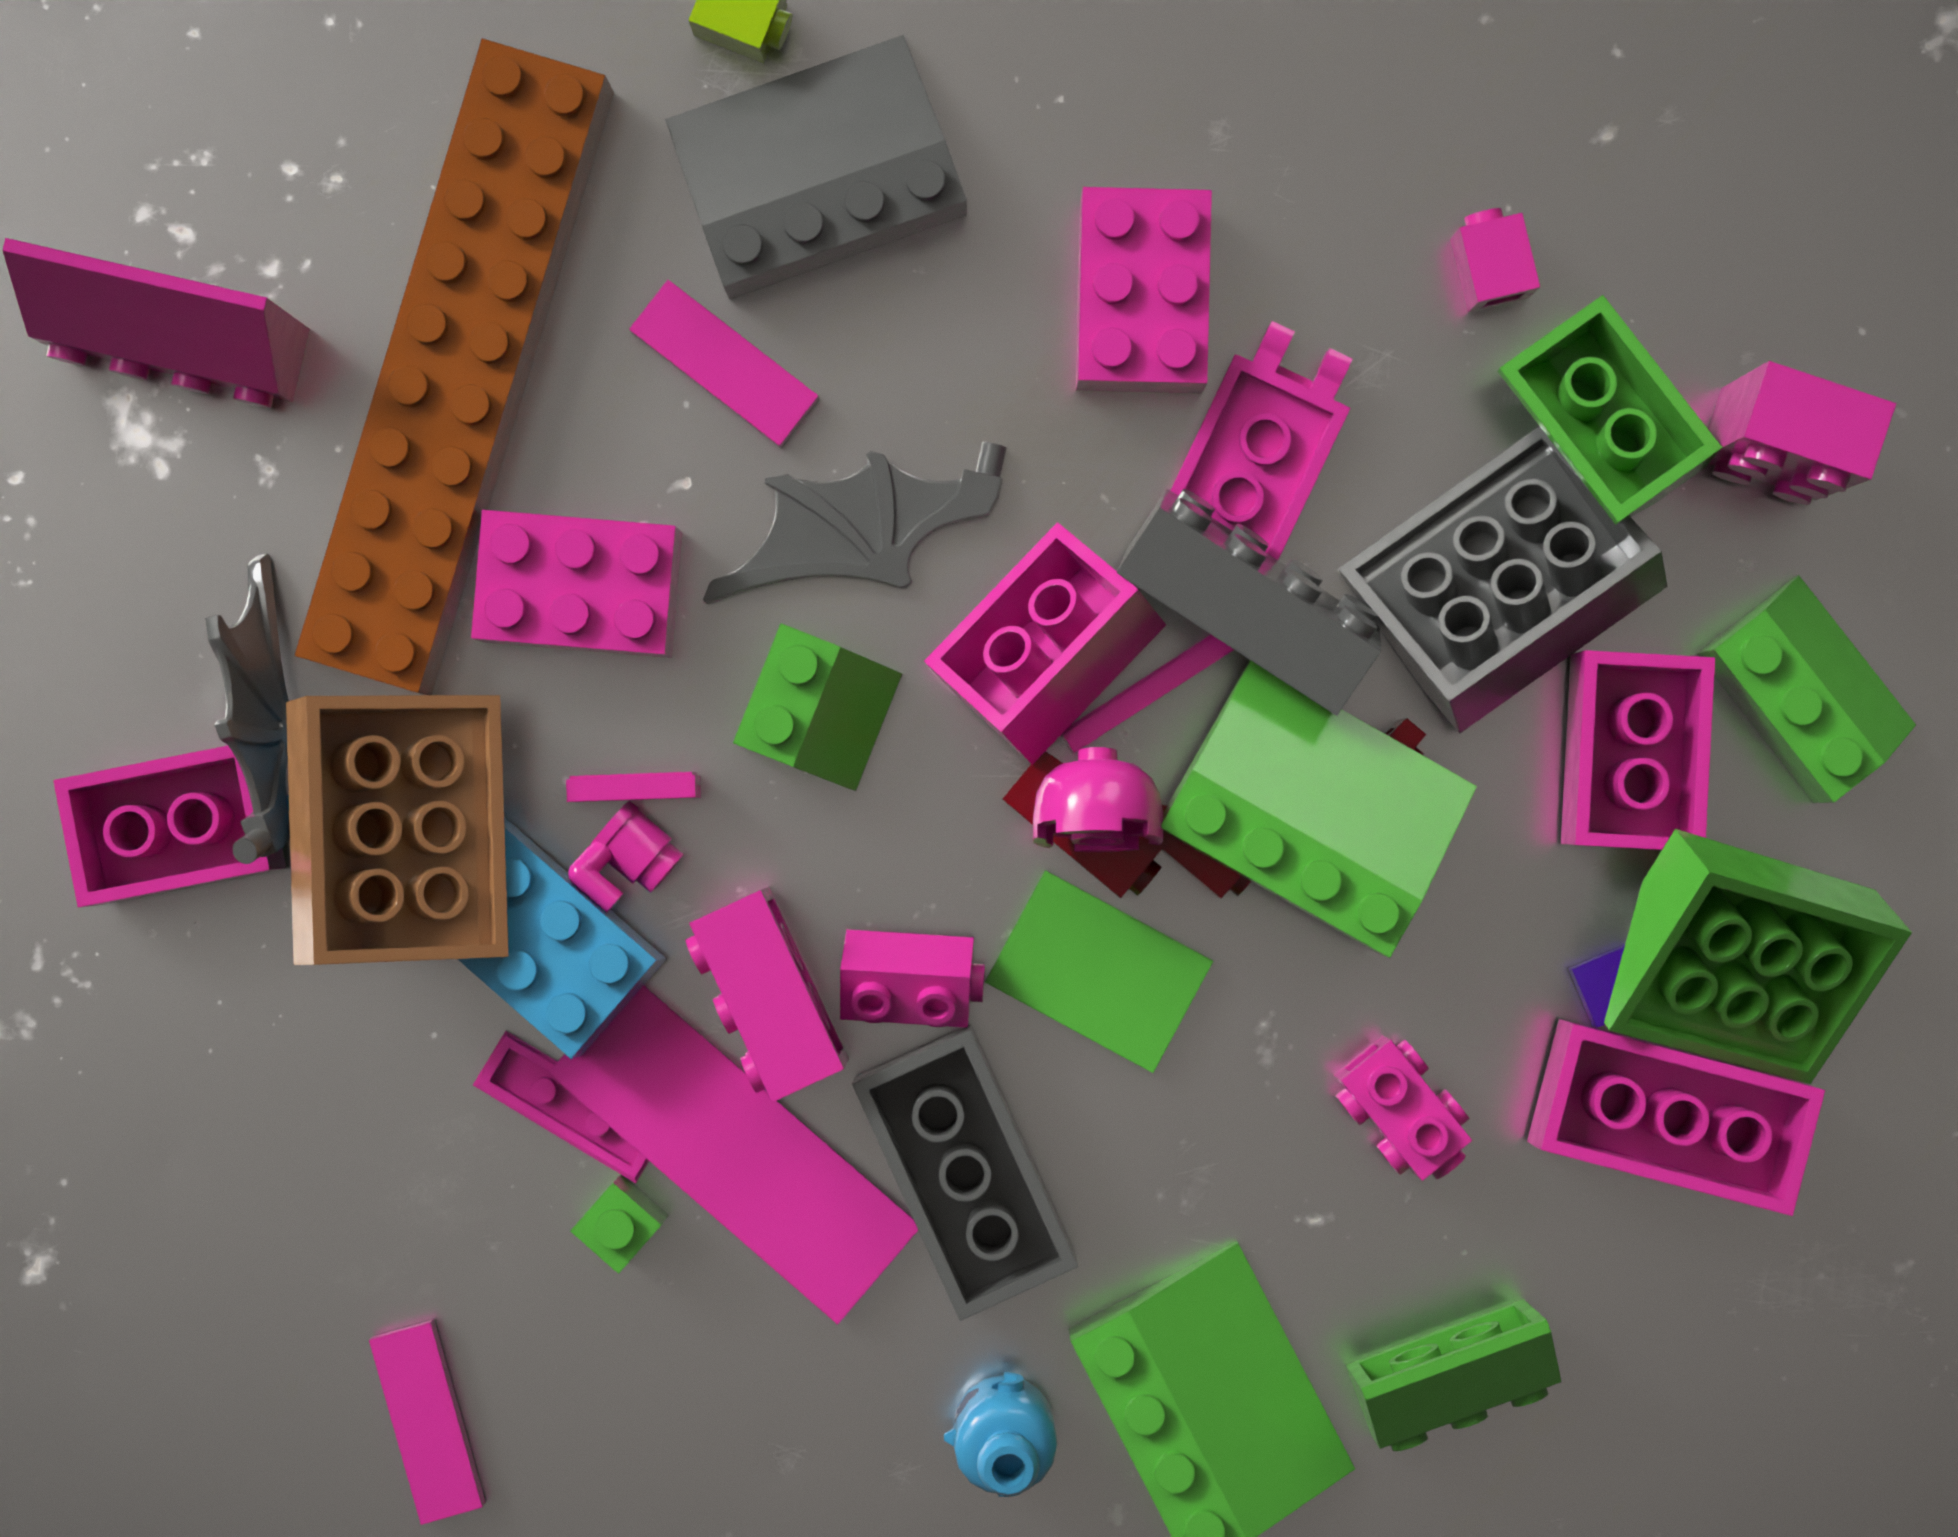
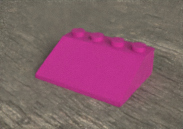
[2,238,310,408]

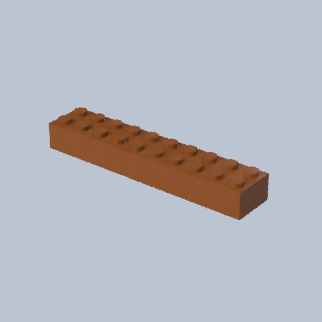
[294,38,614,695]

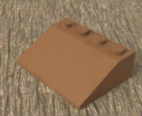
[286,695,509,965]

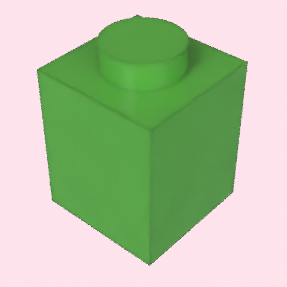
[570,1175,669,1274]

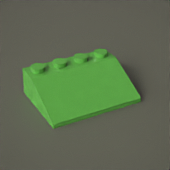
[1161,660,1477,958]
[1604,829,1912,1084]
[1068,1241,1355,1537]

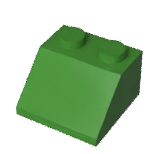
[733,623,903,791]

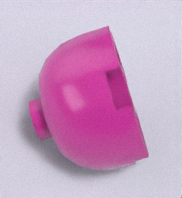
[1033,747,1163,852]

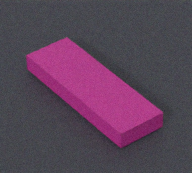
[629,279,820,448]
[1061,635,1234,754]
[473,1030,650,1183]
[369,1319,486,1525]

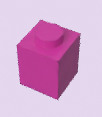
[1450,208,1540,312]

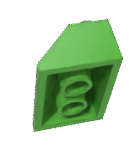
[1497,295,1722,525]
[1696,575,1916,803]
[1346,1299,1562,1451]

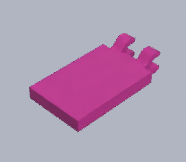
[1170,321,1353,560]

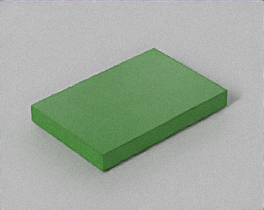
[985,870,1213,1073]

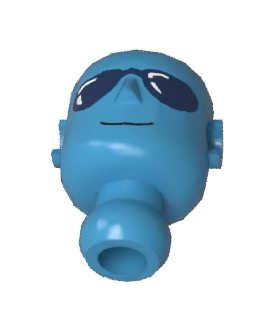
[944,1372,1058,1497]

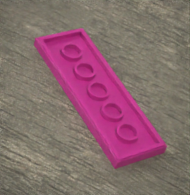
[548,986,918,1325]

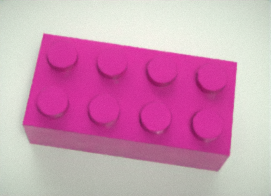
[1527,1019,1825,1216]

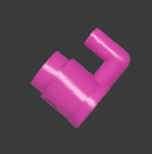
[568,800,684,913]

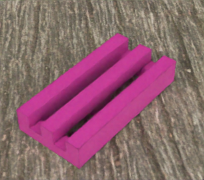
[566,772,701,802]

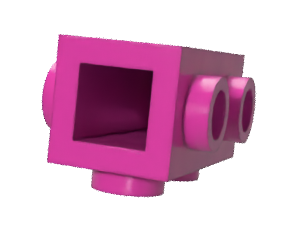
[840,929,985,1028]
[1334,1035,1472,1181]

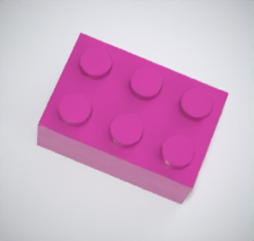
[1076,187,1212,394]
[1708,361,1897,505]
[471,510,683,658]
[924,522,1166,765]
[1561,650,1715,850]
[53,745,286,908]
[685,887,849,1102]

